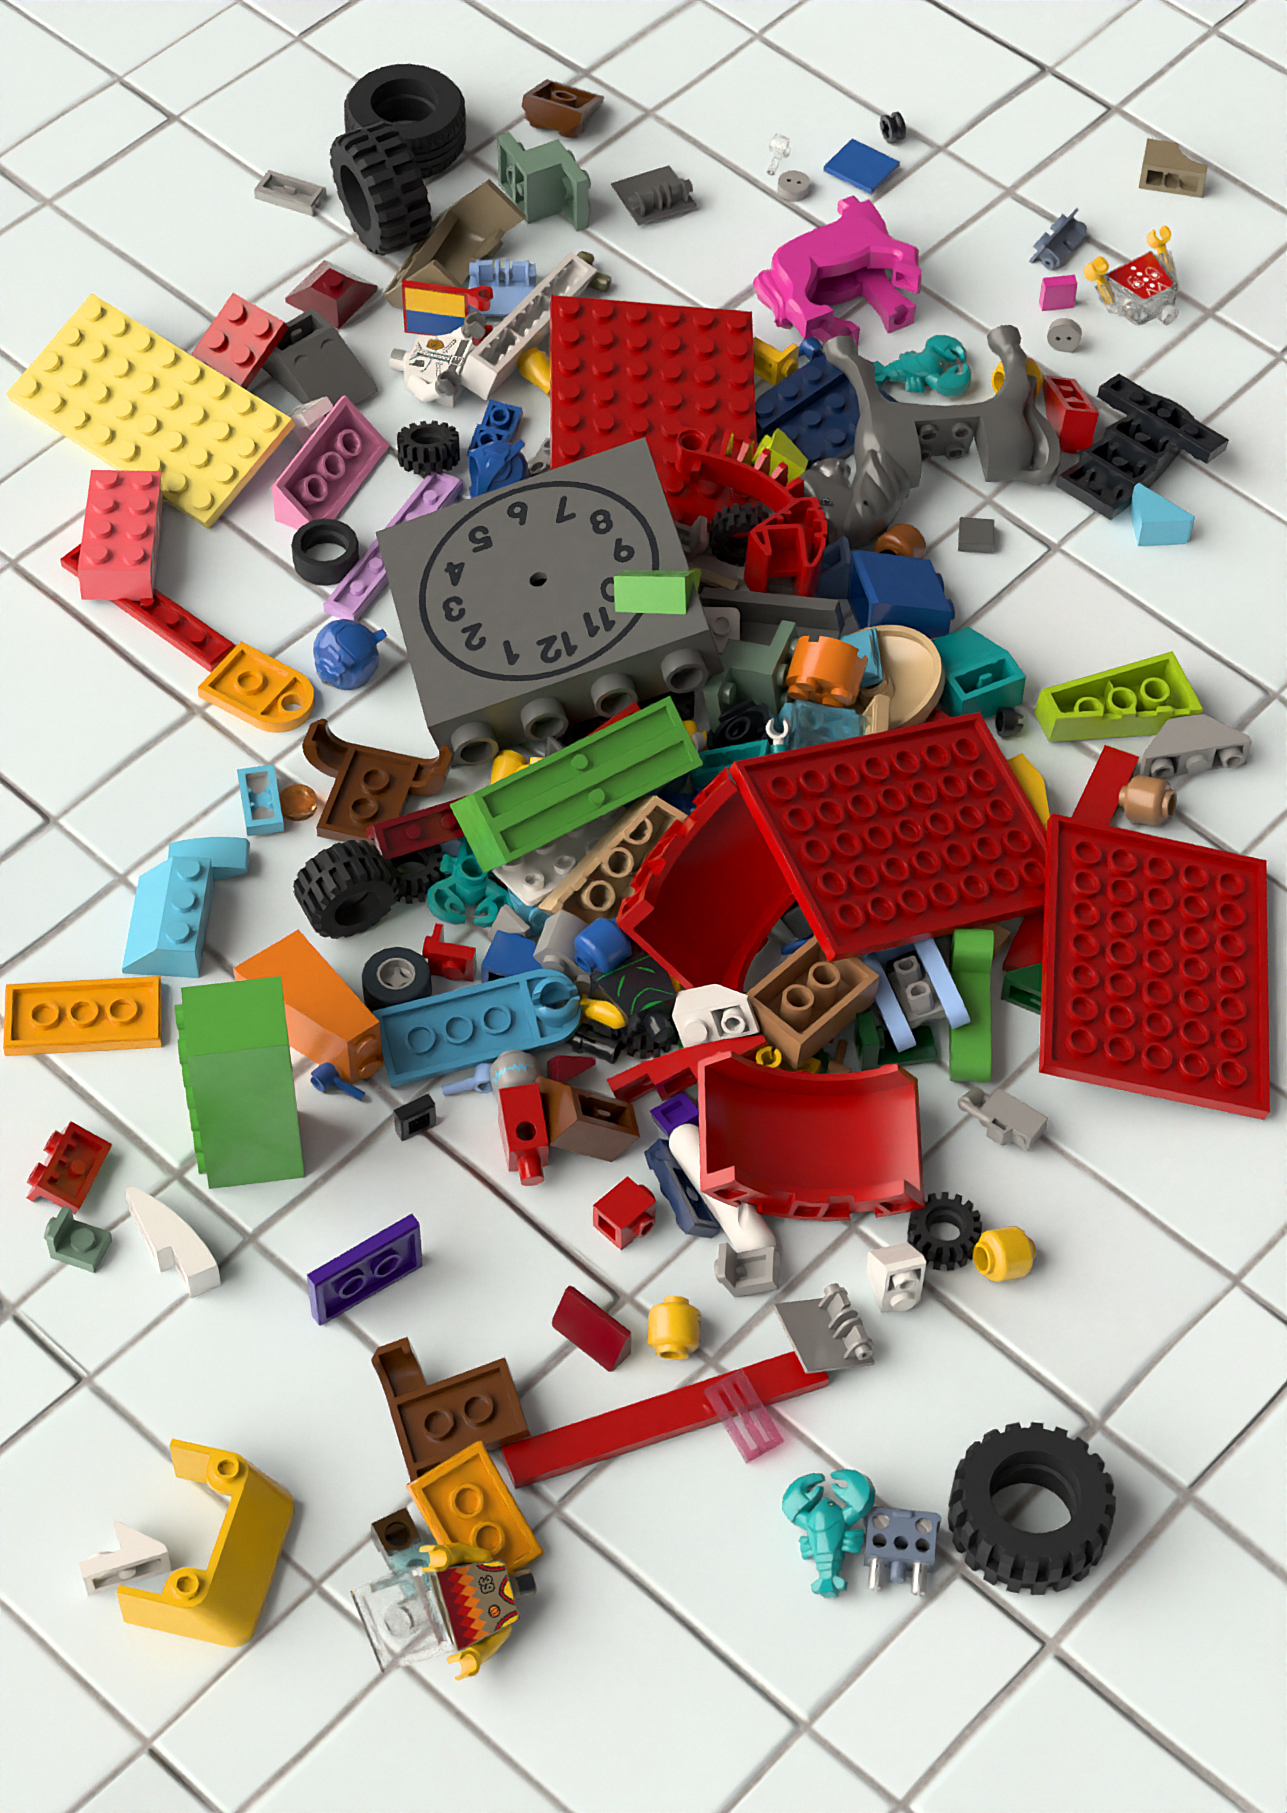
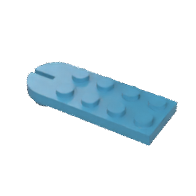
[373,969,582,1088]

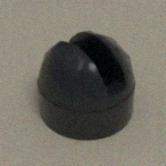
[995,707,1024,736]

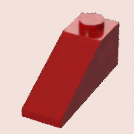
[1042,375,1099,454]

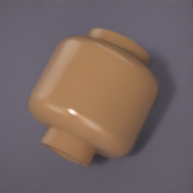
[1119,775,1177,826]

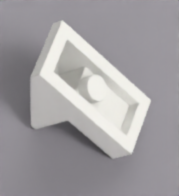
[285,396,333,449]
[79,1520,172,1596]

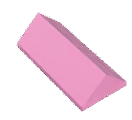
[272,395,390,530]

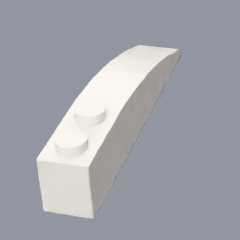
[460,252,597,401]

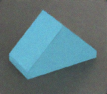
[1130,483,1195,546]

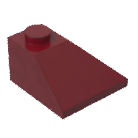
[285,260,378,329]

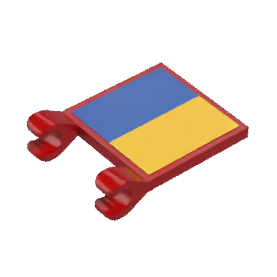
[402,280,494,347]

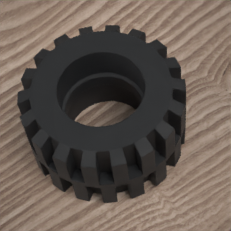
[293,840,399,939]

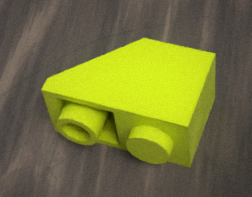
[752,428,808,485]

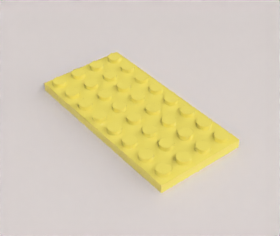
[6,293,295,529]

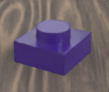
[650,1092,699,1140]

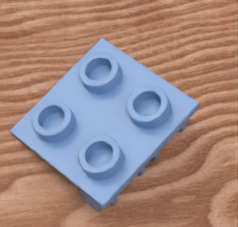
[469,259,536,317]

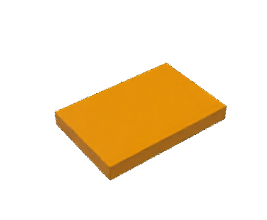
[406,1441,544,1575]

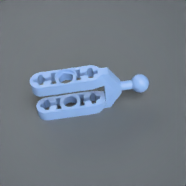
[860,938,971,1053]

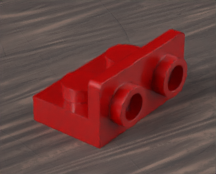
[26,1121,112,1214]

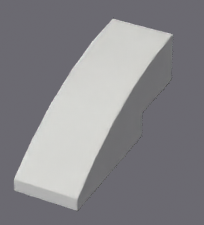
[125,1186,221,1298]

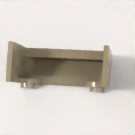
[382,179,526,309]

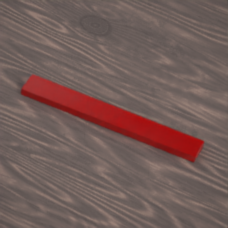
[1002,745,1139,972]
[501,1351,829,1490]

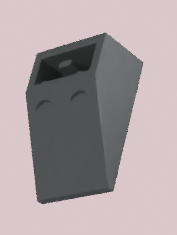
[262,308,378,418]

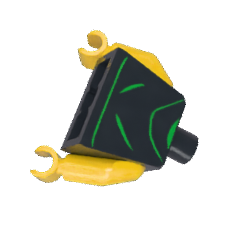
[579,951,683,1043]

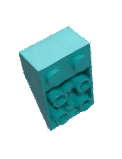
[932,627,1026,719]

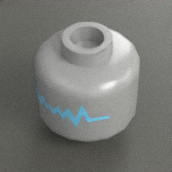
[489,1049,542,1102]

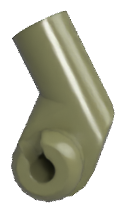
[577,251,612,292]

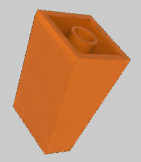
[233,929,383,1085]

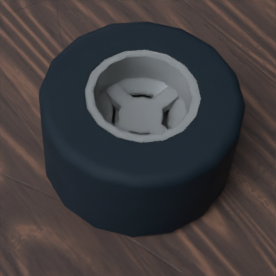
[361,947,432,1014]

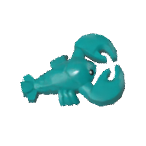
[873,335,971,397]
[427,837,513,928]
[782,1469,876,1598]

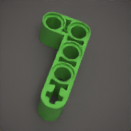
[948,928,994,1082]

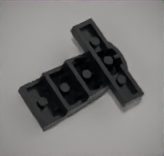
[1056,373,1229,520]

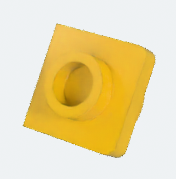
[753,336,799,386]

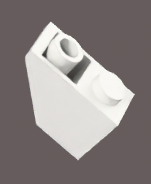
[672,984,760,1048]
[866,1242,926,1313]

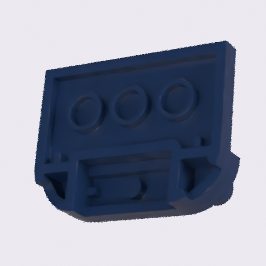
[755,355,898,471]

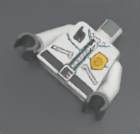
[389,311,487,408]

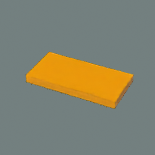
[3,976,162,1056]

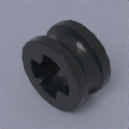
[880,111,906,143]

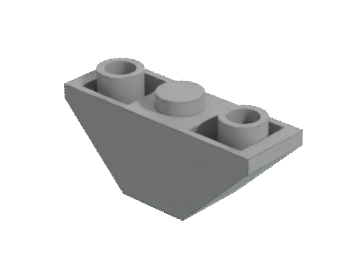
[1139,714,1252,779]

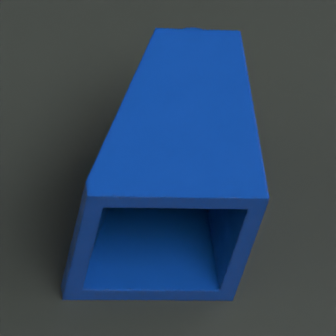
[847,550,955,639]

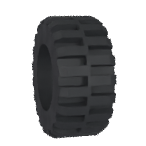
[330,121,432,256]
[947,1422,1116,1595]

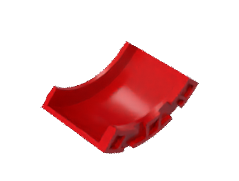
[616,767,796,994]
[698,1050,925,1221]

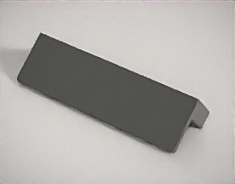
[700,587,845,646]

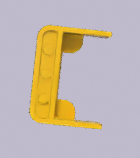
[116,1438,295,1647]

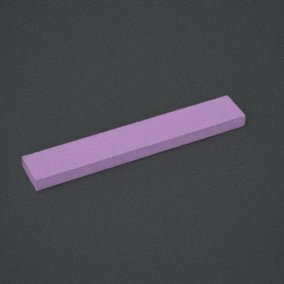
[323,471,463,622]

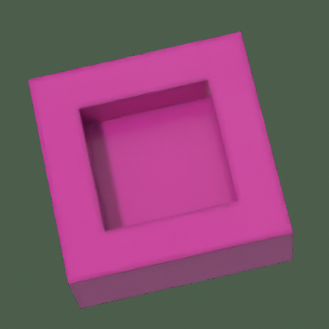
[1039,275,1078,311]

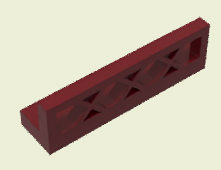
[365,795,468,861]

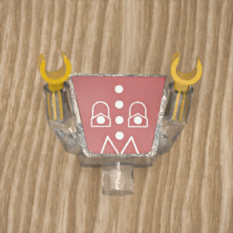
[1083,225,1179,325]

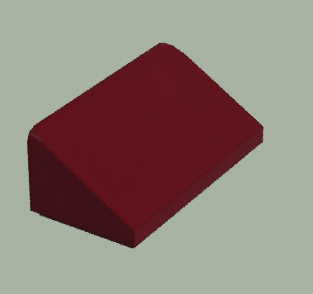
[551,1285,632,1372]

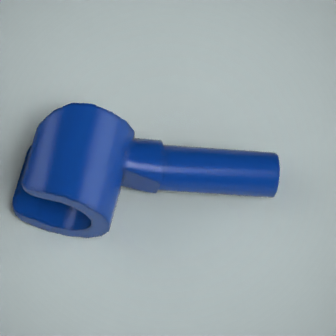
[798,337,824,361]
[310,1063,365,1101]

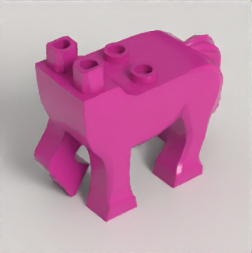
[753,195,922,347]

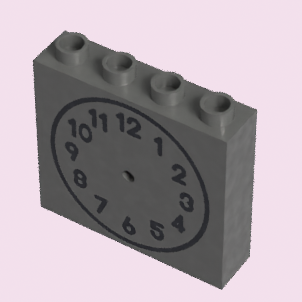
[375,437,725,767]

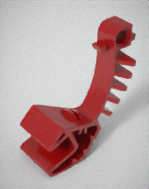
[674,426,827,598]

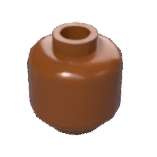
[874,523,926,559]

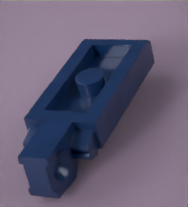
[644,1138,721,1239]

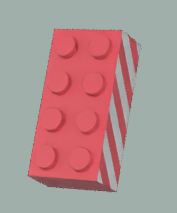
[78,470,164,601]

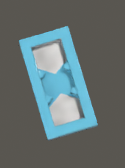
[237,764,284,836]

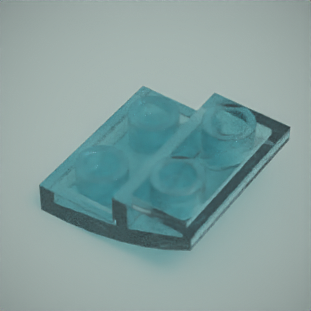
[788,699,867,751]

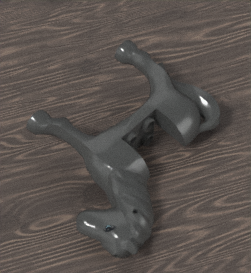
[799,325,1061,549]

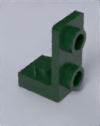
[853,1011,937,1071]

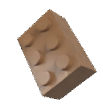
[745,935,880,1070]

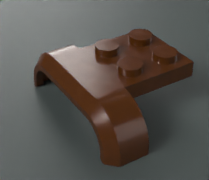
[302,718,453,846]
[371,1337,531,1485]

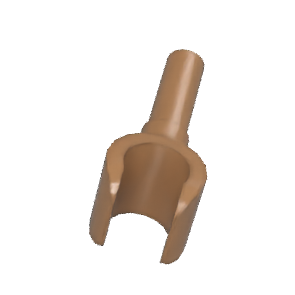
[828,1039,852,1074]

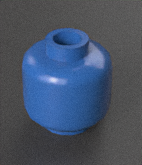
[574,918,632,973]

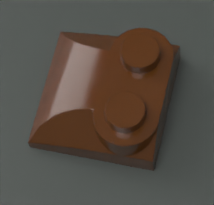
[522,79,604,138]

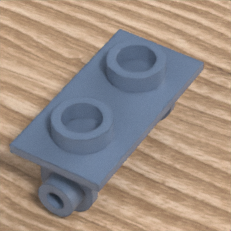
[1029,208,1087,269]

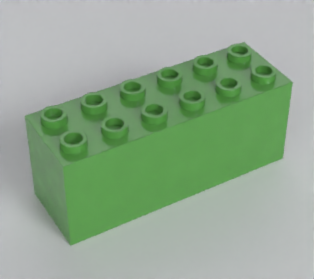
[450,696,703,873]
[174,976,305,1189]

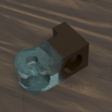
[371,1507,431,1598]

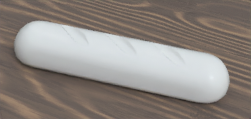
[669,1124,776,1252]

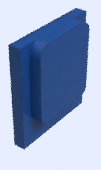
[823,138,900,194]

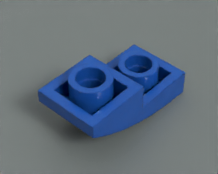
[467,400,523,457]

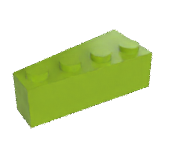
[1034,651,1203,742]

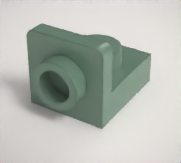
[44,1206,112,1273]

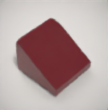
[547,1055,596,1083]

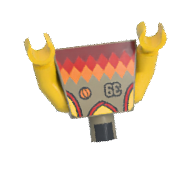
[419,1542,537,1681]

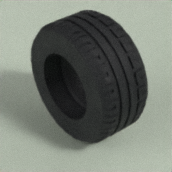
[344,64,466,179]

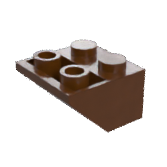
[535,1076,640,1162]

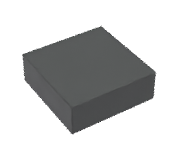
[958,517,995,553]

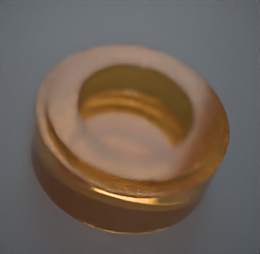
[279,784,317,821]

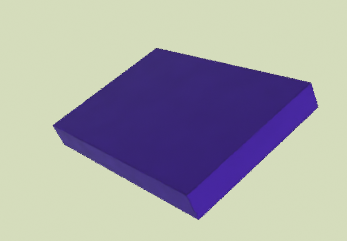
[306,1213,423,1326]

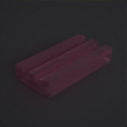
[704,1368,784,1464]

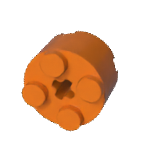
[785,636,868,708]

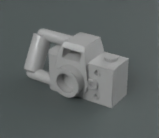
[958,1087,1048,1152]

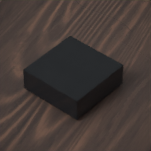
[393,1093,436,1141]

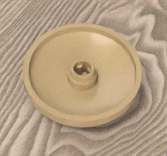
[802,625,945,736]

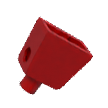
[498,1083,549,1186]

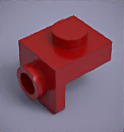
[422,923,477,982]

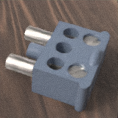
[863,1506,942,1596]

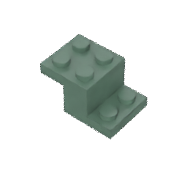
[497,132,591,232]
[704,620,799,733]

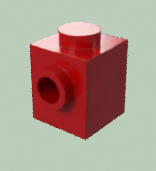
[593,1176,656,1250]

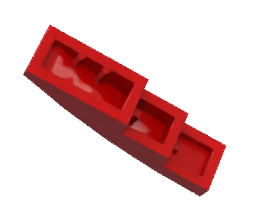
[606,1035,768,1103]

